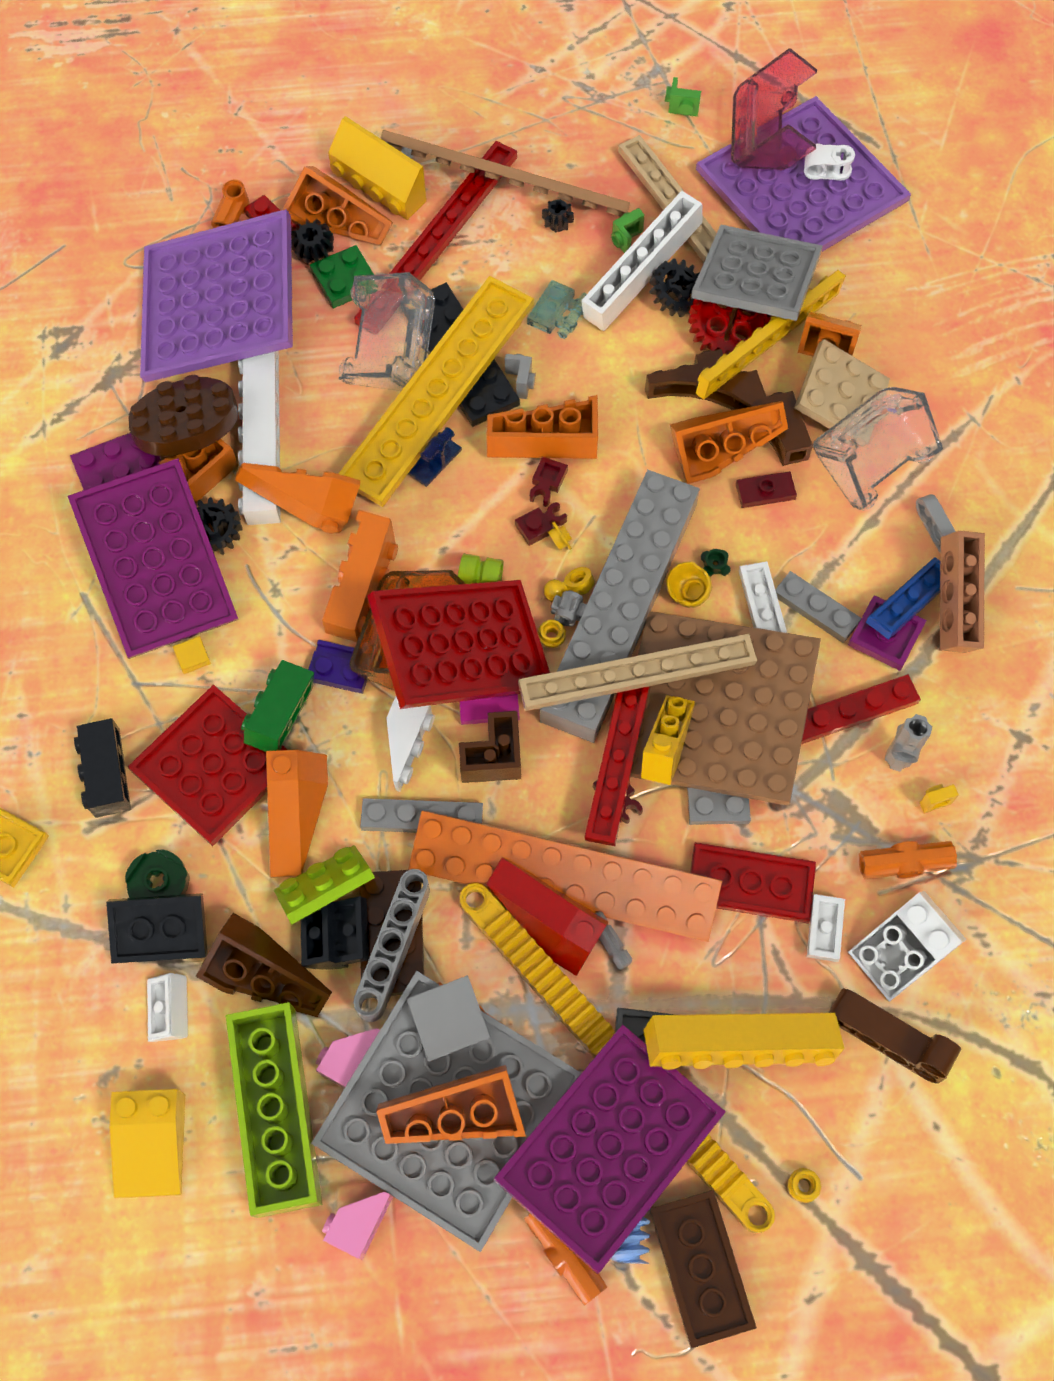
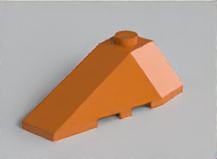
[283,166,393,245]
[670,401,788,484]
[266,750,328,878]

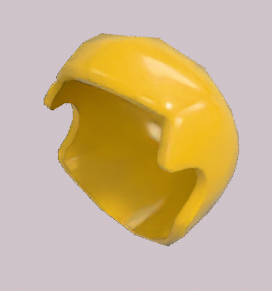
[666,561,713,608]

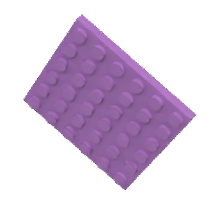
[696,96,911,252]
[140,209,293,383]

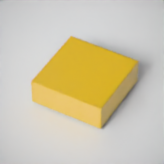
[173,636,211,674]

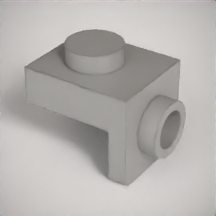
[505,354,536,399]

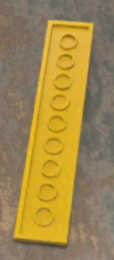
[338,275,535,507]

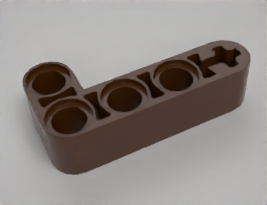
[828,988,961,1084]

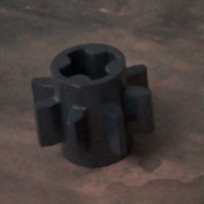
[542,199,574,233]

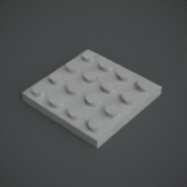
[692,225,823,321]

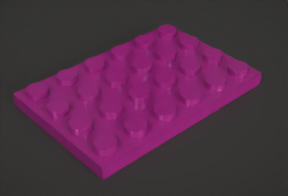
[68,458,239,659]
[494,1024,726,1274]

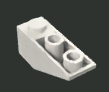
[386,696,435,792]

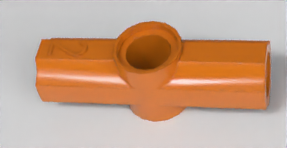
[859,841,957,879]
[524,1214,608,1306]

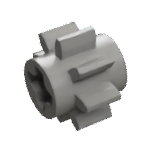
[551,591,587,626]

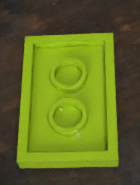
[274,845,375,925]

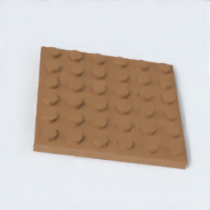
[631,611,821,806]

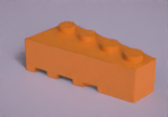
[158,439,238,503]
[322,510,398,643]
[376,1065,526,1144]

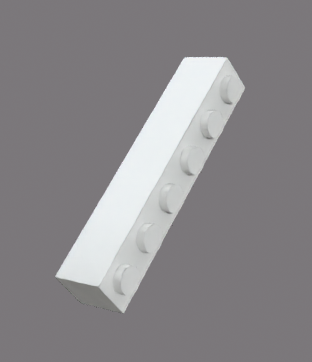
[581,191,703,331]

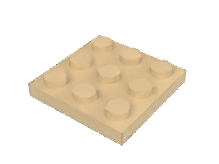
[794,339,890,448]

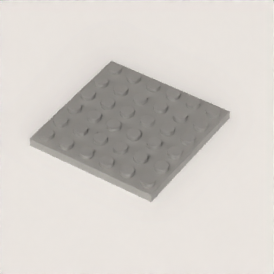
[311,971,581,1252]

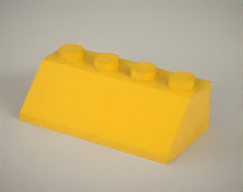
[328,116,427,220]

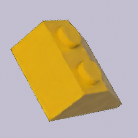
[109,1089,185,1198]

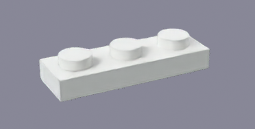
[739,561,787,633]

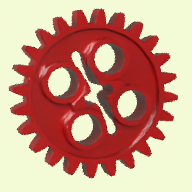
[688,299,771,355]

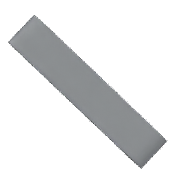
[353,869,430,1022]

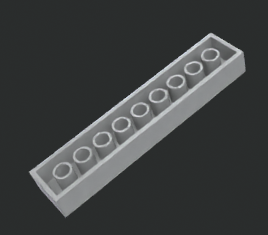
[540,469,700,743]

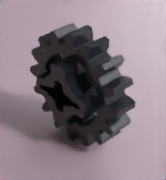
[649,258,699,317]
[197,497,243,555]

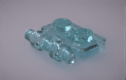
[527,280,587,339]

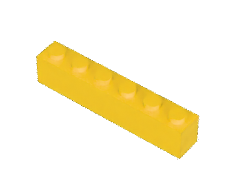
[644,1013,845,1070]

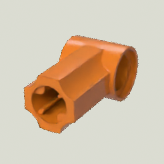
[211,179,250,228]

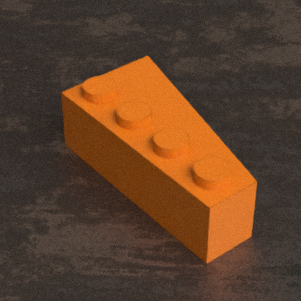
[487,395,598,459]

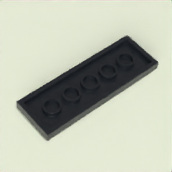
[400,282,520,427]

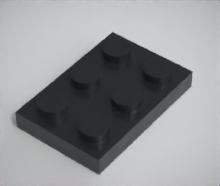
[106,893,208,964]

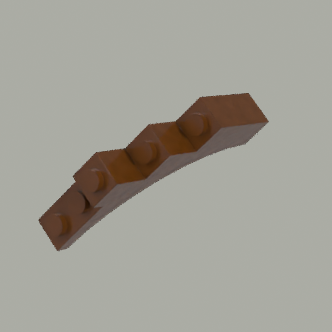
[645,349,813,466]

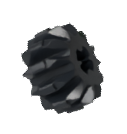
[291,218,334,265]

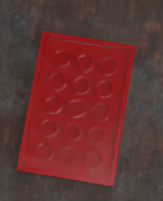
[367,580,550,709]

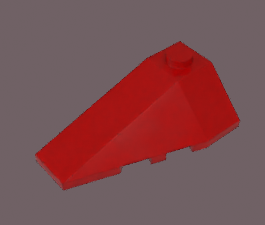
[486,857,609,976]

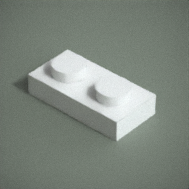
[806,894,845,962]

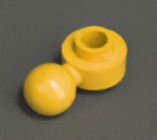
[543,567,595,602]

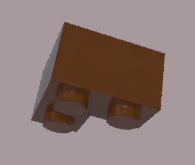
[459,711,521,783]

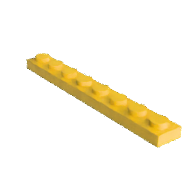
[696,270,846,400]

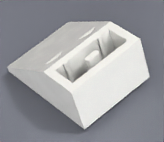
[848,891,967,1002]

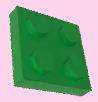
[310,245,379,309]

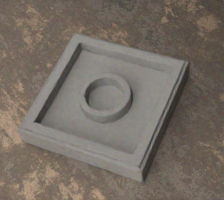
[407,975,491,1062]

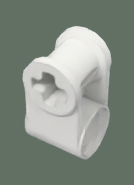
[804,144,855,181]

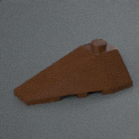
[195,913,332,1017]

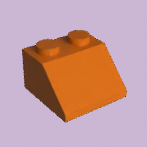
[797,312,862,357]

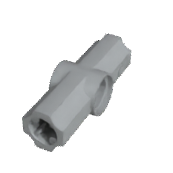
[885,714,932,772]

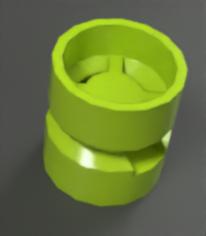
[457,553,504,585]

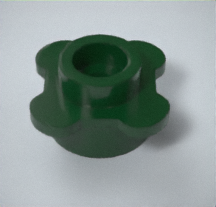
[701,549,731,577]

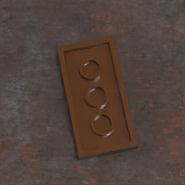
[360,870,424,996]
[649,1190,757,1348]

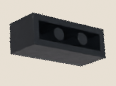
[74,718,131,818]

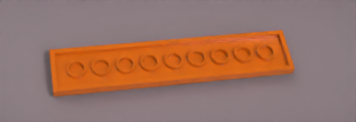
[408,810,722,942]

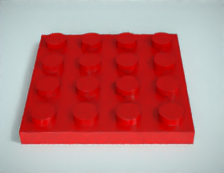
[128,684,288,847]

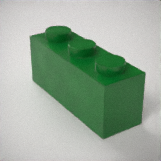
[241,660,314,752]

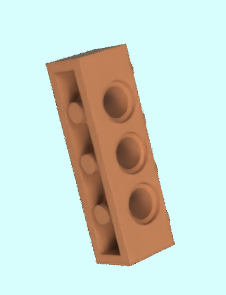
[940,530,985,653]

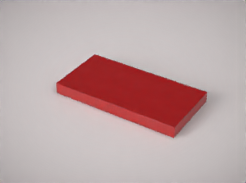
[690,842,816,923]

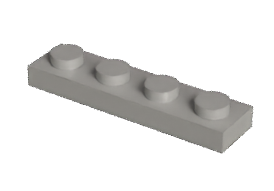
[360,798,483,833]

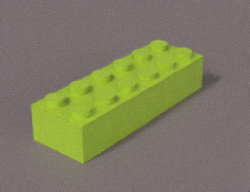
[225,1002,323,1218]

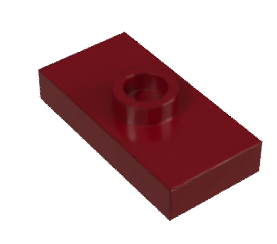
[736,471,797,508]

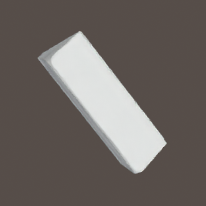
[147,973,188,1042]

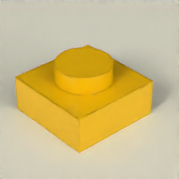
[919,784,959,814]

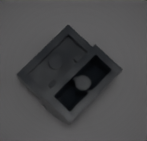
[301,896,369,970]

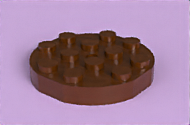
[129,375,238,456]

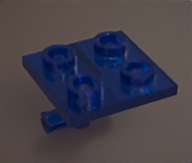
[408,427,462,487]

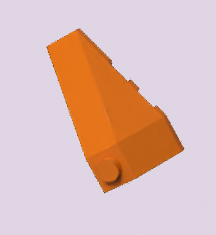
[235,463,361,533]

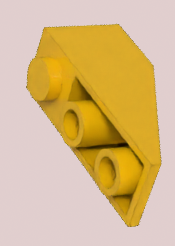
[641,695,695,785]

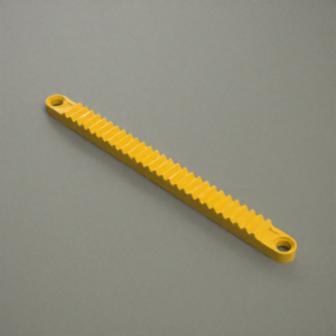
[459,883,775,1233]

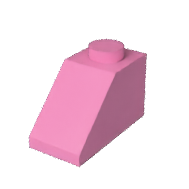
[316,1028,380,1089]
[322,1192,393,1260]

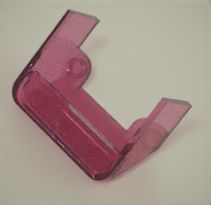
[731,48,817,170]

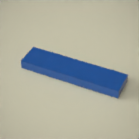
[866,557,940,640]

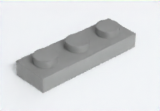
[775,571,861,643]

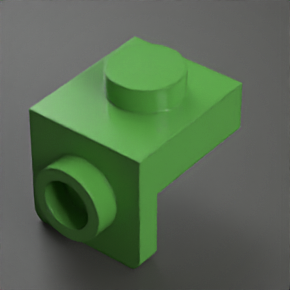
[665,77,701,117]
[611,208,645,253]

